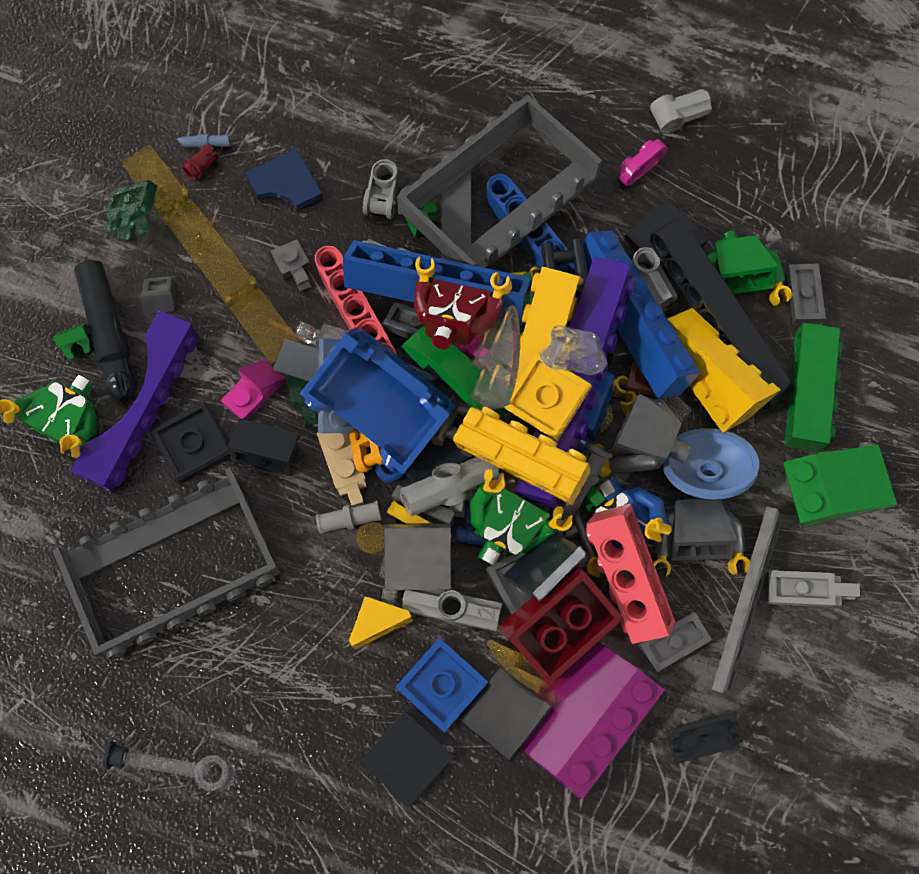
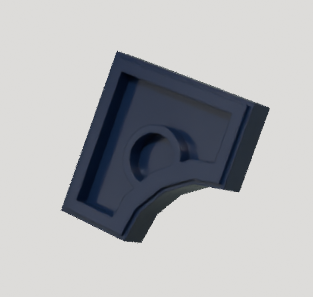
[245,148,323,210]

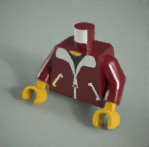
[414,257,512,350]

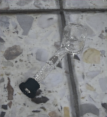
[103,741,236,791]

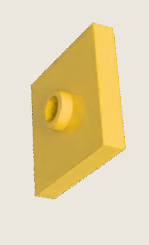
[502,351,592,441]

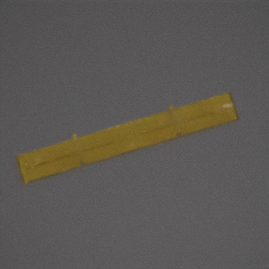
[121,144,301,364]

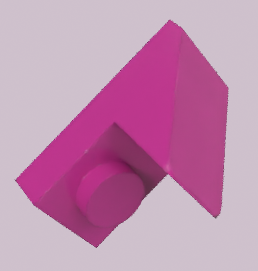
[221,359,286,420]

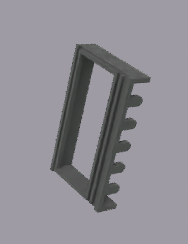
[397,95,603,268]
[52,467,281,660]

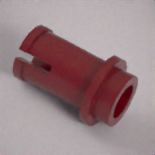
[182,144,219,180]

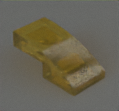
[488,640,549,696]

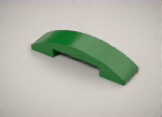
[401,326,508,421]

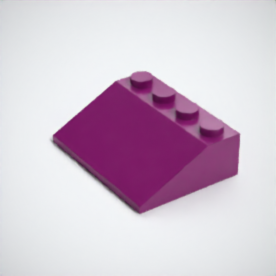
[521,642,665,799]

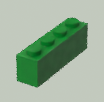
[784,322,843,452]

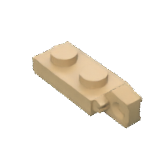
[317,433,367,507]

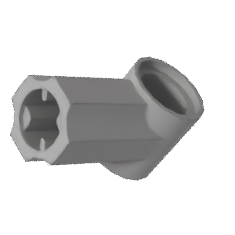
[650,89,712,134]
[632,247,678,309]

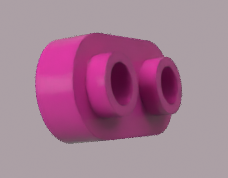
[618,139,668,186]

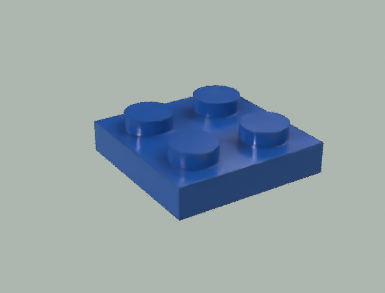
[395,638,488,733]

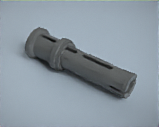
[552,441,613,538]

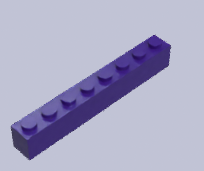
[515,256,636,508]

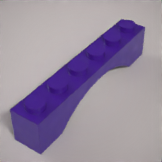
[70,310,198,493]

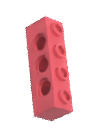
[586,503,675,644]

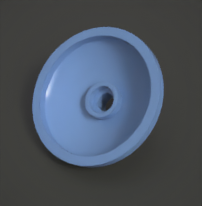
[663,428,759,500]

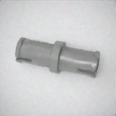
[316,501,382,534]

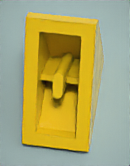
[349,596,413,650]

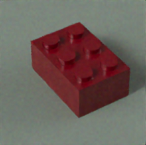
[499,567,624,685]

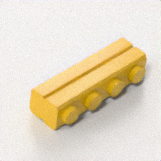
[453,407,591,505]

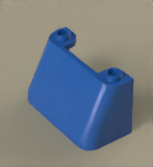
[300,327,456,474]

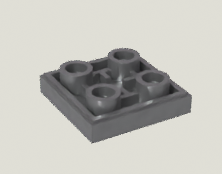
[384,524,451,590]

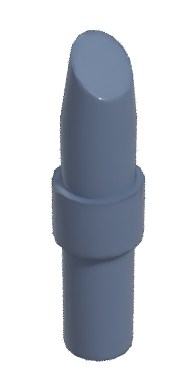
[176,134,232,149]

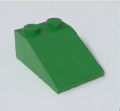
[783,444,897,529]

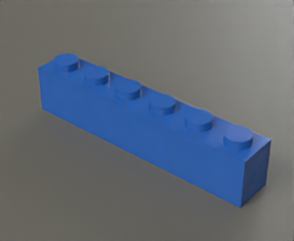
[583,230,700,399]
[343,240,532,326]

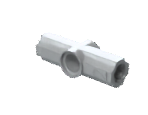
[400,457,500,517]
[402,590,502,632]

